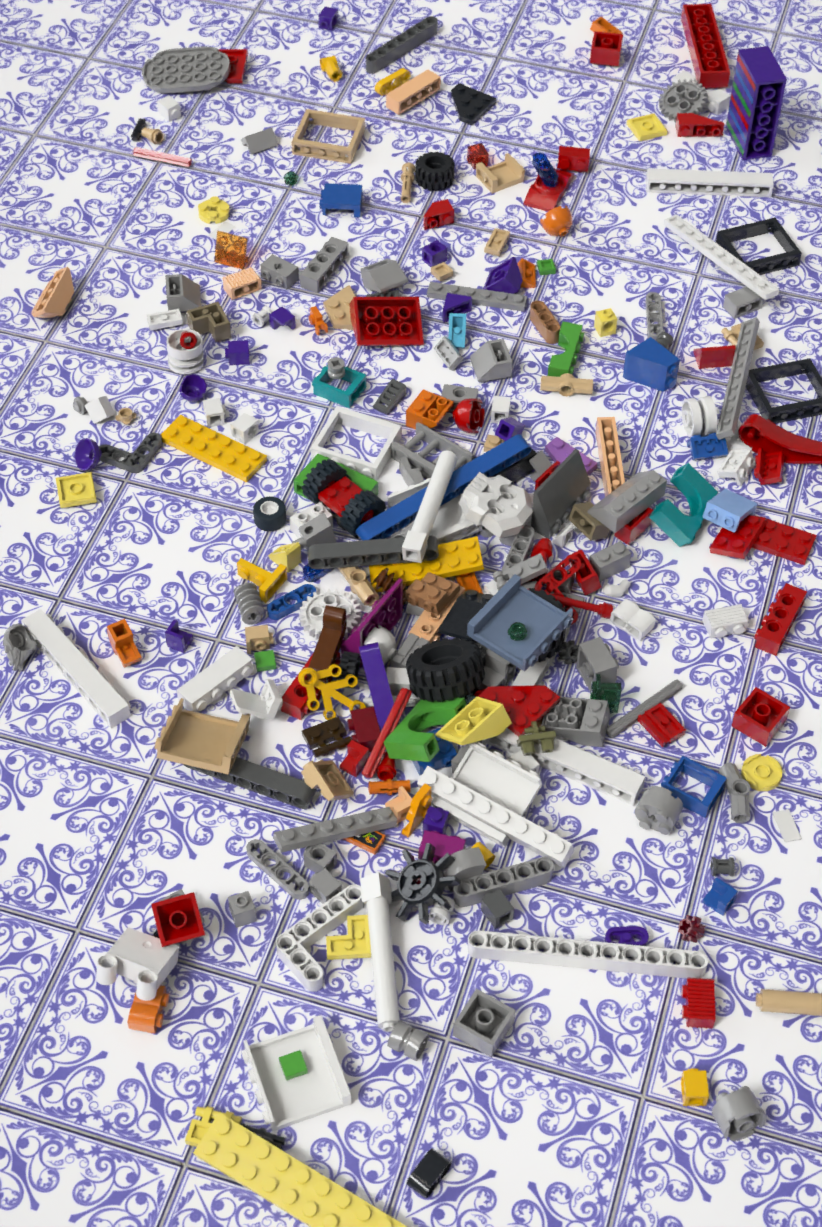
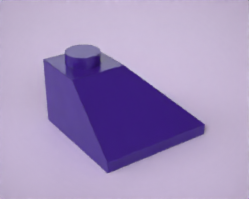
[483,257,522,294]

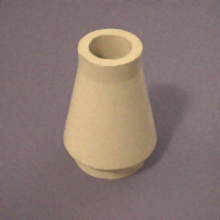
[141,128,164,144]

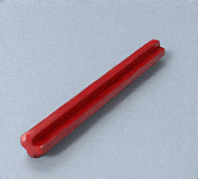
[362,688,412,779]

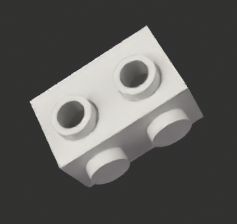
[289,502,333,539]

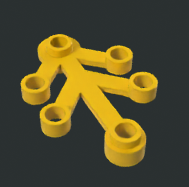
[298,664,366,720]

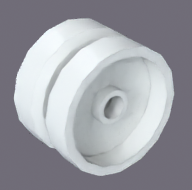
[682,396,717,437]

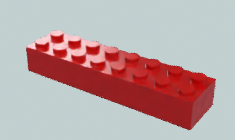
[681,4,730,89]

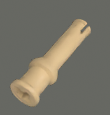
[401,163,416,203]

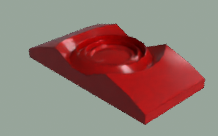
[523,166,574,212]

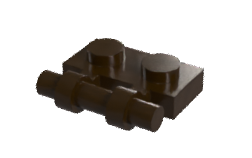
[302,717,352,758]

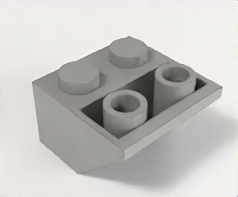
[360,258,408,294]
[165,274,201,312]
[470,339,512,382]

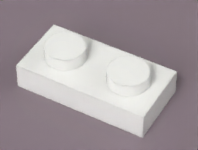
[146,309,183,331]

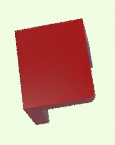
[340,740,369,777]

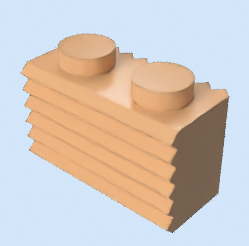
[222,267,262,300]

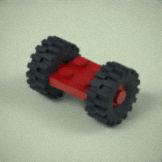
[302,459,386,539]

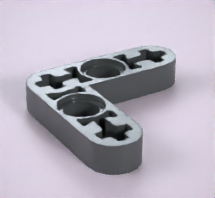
[99,432,162,473]

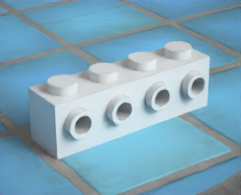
[177,646,254,712]

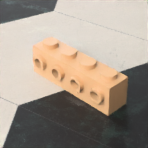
[386,69,441,115]
[409,586,465,643]

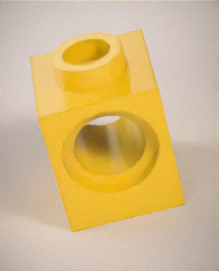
[680,1068,709,1106]

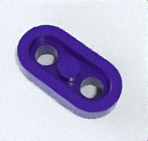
[605,926,649,946]

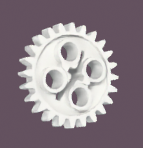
[299,588,361,640]

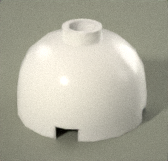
[364,626,397,664]

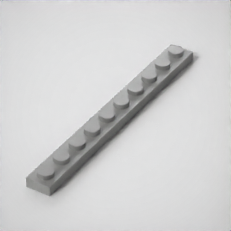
[716,317,760,440]

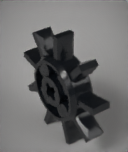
[385,843,461,924]

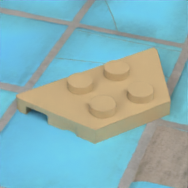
[323,285,356,330]

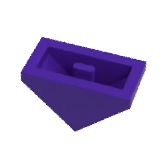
[442,293,472,323]

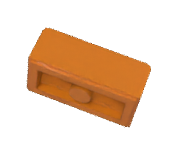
[517,258,536,288]

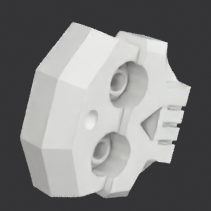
[459,472,533,539]

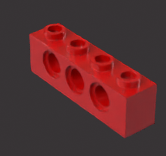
[754,583,807,656]
[281,652,341,720]

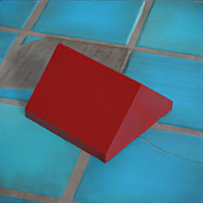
[693,345,735,369]
[151,892,205,947]

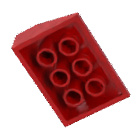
[349,297,424,346]

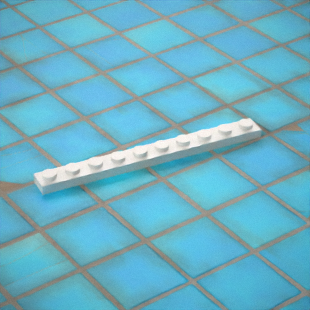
[664,214,779,300]

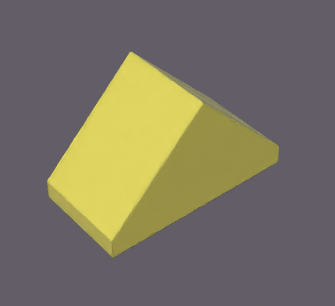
[268,542,301,572]

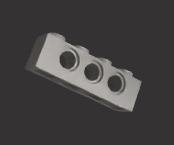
[299,237,349,293]

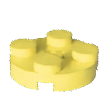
[198,196,230,224]

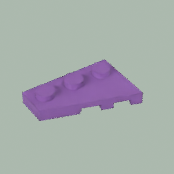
[545,437,598,475]

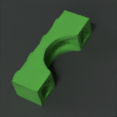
[548,322,585,377]

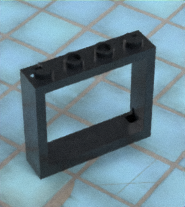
[715,217,802,275]
[746,358,822,424]

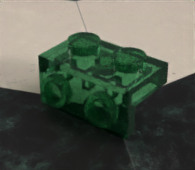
[590,674,622,714]

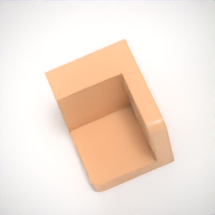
[385,786,412,824]

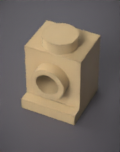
[245,625,274,654]

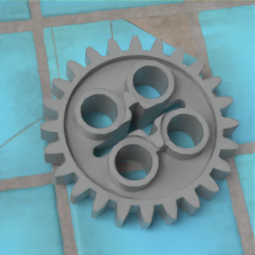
[659,79,708,122]

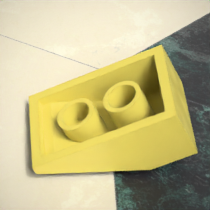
[435,696,512,746]

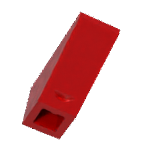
[675,113,724,137]

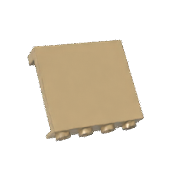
[155,698,251,775]

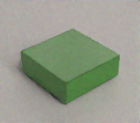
[536,259,556,275]
[254,650,276,672]
[279,1050,308,1081]

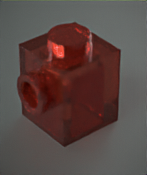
[467,143,489,170]

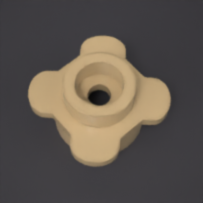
[115,408,137,425]

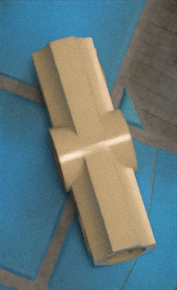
[540,373,593,397]
[338,566,379,607]

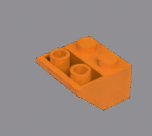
[406,389,454,430]

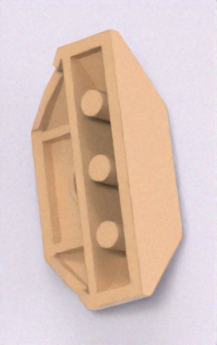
[31,267,74,318]

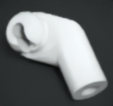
[603,579,631,597]

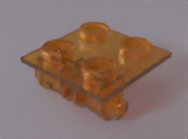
[214,231,249,270]

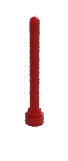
[528,589,613,619]

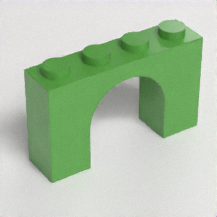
[294,454,378,499]
[384,698,467,762]

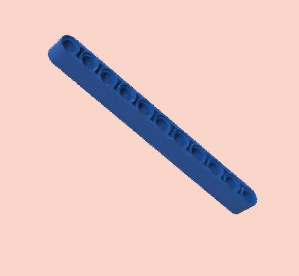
[356,434,532,540]

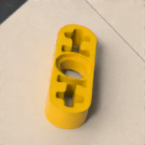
[375,68,411,96]

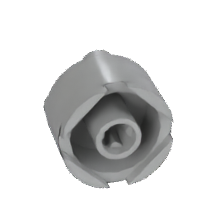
[635,786,683,835]
[712,1086,767,1141]

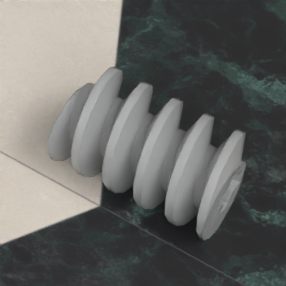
[233,583,265,625]

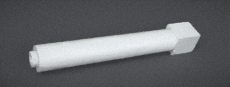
[402,451,458,563]
[360,872,400,1032]

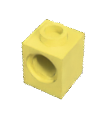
[594,308,617,337]

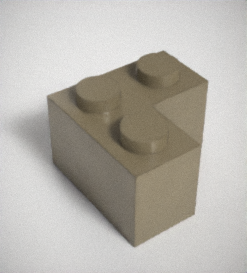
[187,302,231,342]

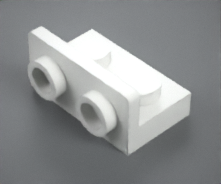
[717,449,755,486]

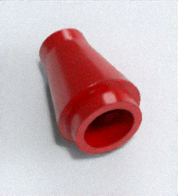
[180,331,197,349]
[376,751,396,781]

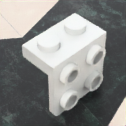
[230,679,283,720]

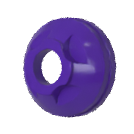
[75,438,102,471]

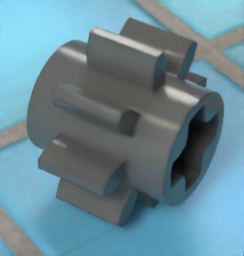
[558,640,579,664]

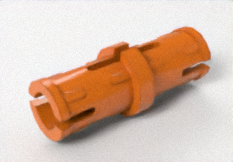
[368,779,411,795]

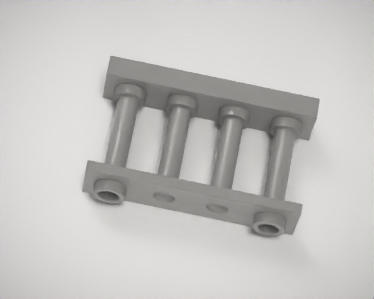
[391,422,474,479]

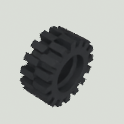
[337,651,361,689]

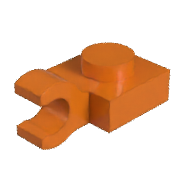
[308,306,328,335]

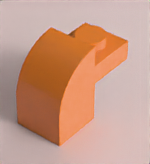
[107,619,142,668]

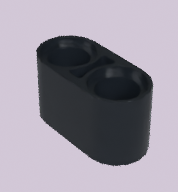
[406,1148,452,1199]

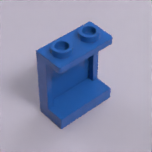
[319,183,363,218]

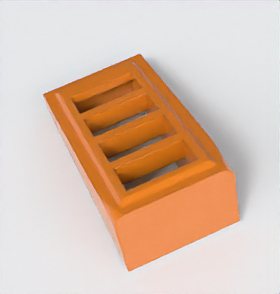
[590,16,623,34]

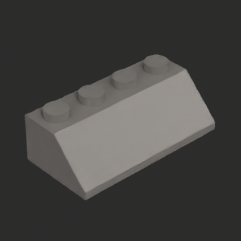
[588,470,667,533]

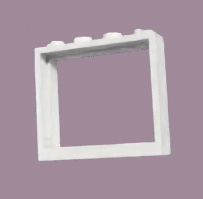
[310,406,402,481]

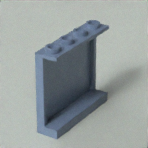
[467,574,573,672]

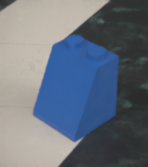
[623,337,680,392]

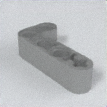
[499,525,535,580]

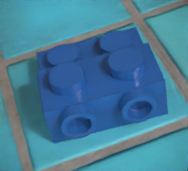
[412,728,457,776]

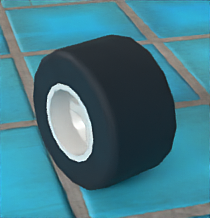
[253,496,287,531]

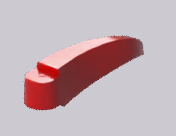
[738,414,822,464]

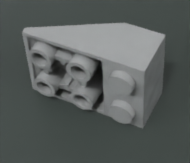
[541,697,611,747]

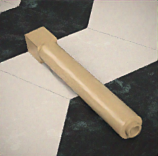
[755,989,822,1016]

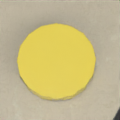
[741,754,782,791]

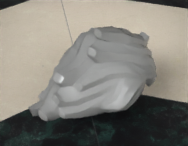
[3,623,37,671]

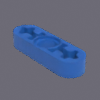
[267,584,316,620]

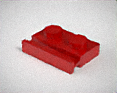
[637,703,686,748]

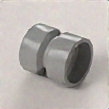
[387,1020,429,1061]

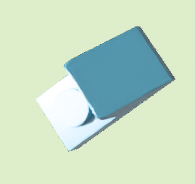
[448,313,466,349]

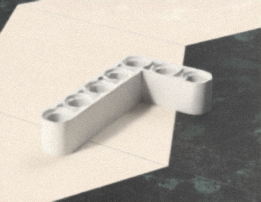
[276,884,364,992]

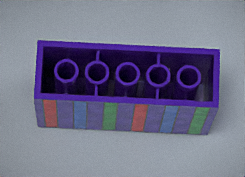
[726,46,787,161]

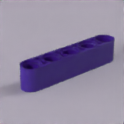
[359,642,399,732]

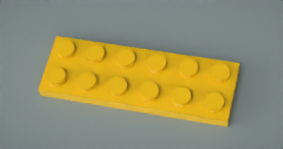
[161,415,267,483]
[369,536,484,593]

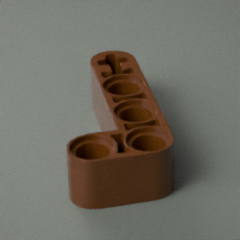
[307,605,347,683]

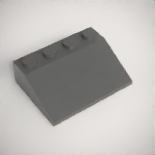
[531,449,591,539]

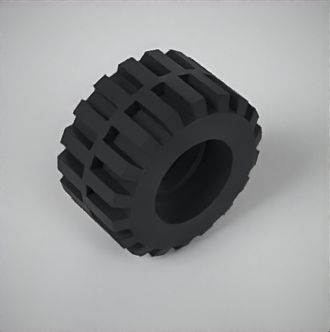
[415,151,455,191]

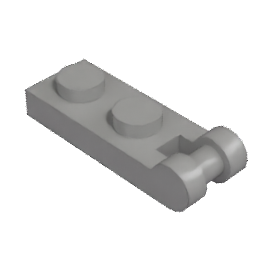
[493,553,548,591]

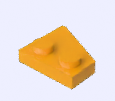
[401,783,432,838]

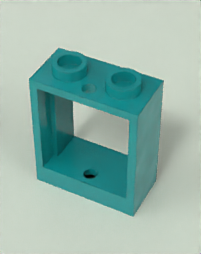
[312,364,367,409]

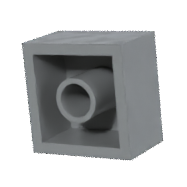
[576,637,619,697]
[453,988,516,1058]

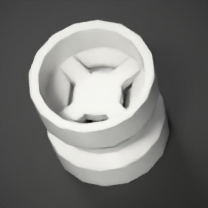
[429,895,455,925]

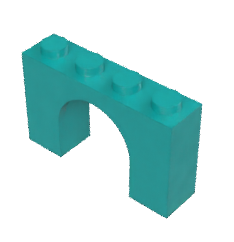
[649,463,718,547]

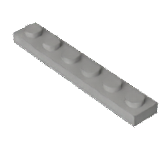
[427,282,527,312]
[273,807,398,853]

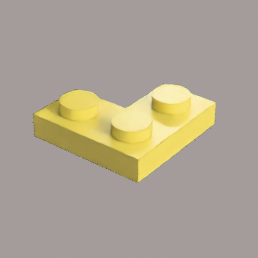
[326,915,371,960]

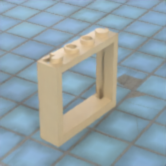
[291,109,365,164]

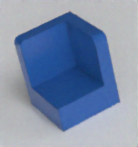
[702,877,738,916]

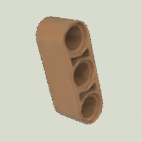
[530,300,561,344]

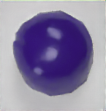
[179,374,207,402]

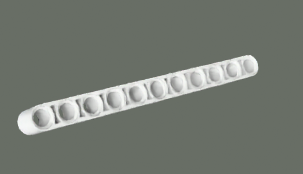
[467,930,708,978]

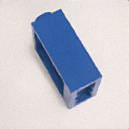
[661,756,727,818]

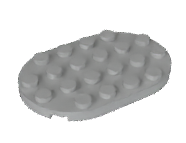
[142,46,231,94]

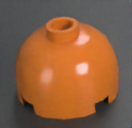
[540,206,573,236]

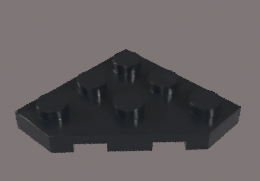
[451,83,496,126]

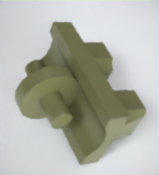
[517,721,556,756]

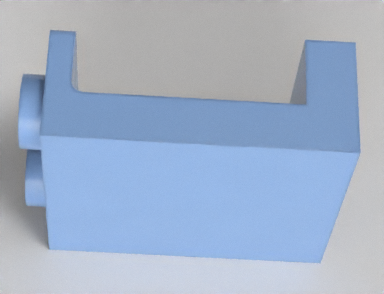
[703,488,758,532]

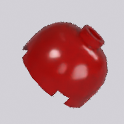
[453,398,485,434]

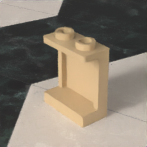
[476,153,525,194]

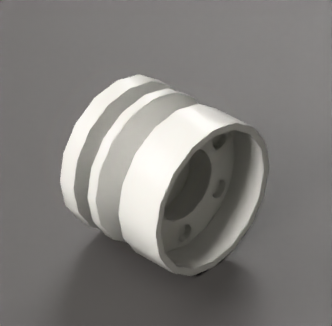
[166,329,204,374]

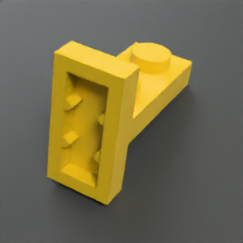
[237,558,288,603]

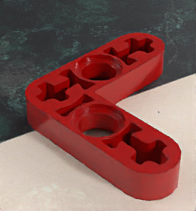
[535,555,581,625]

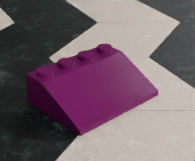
[340,578,403,668]

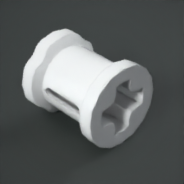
[252,306,273,327]

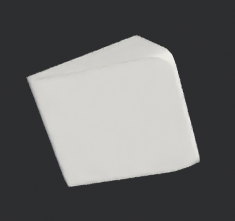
[551,524,574,548]

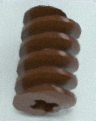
[371,568,407,605]

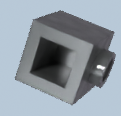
[481,889,514,929]

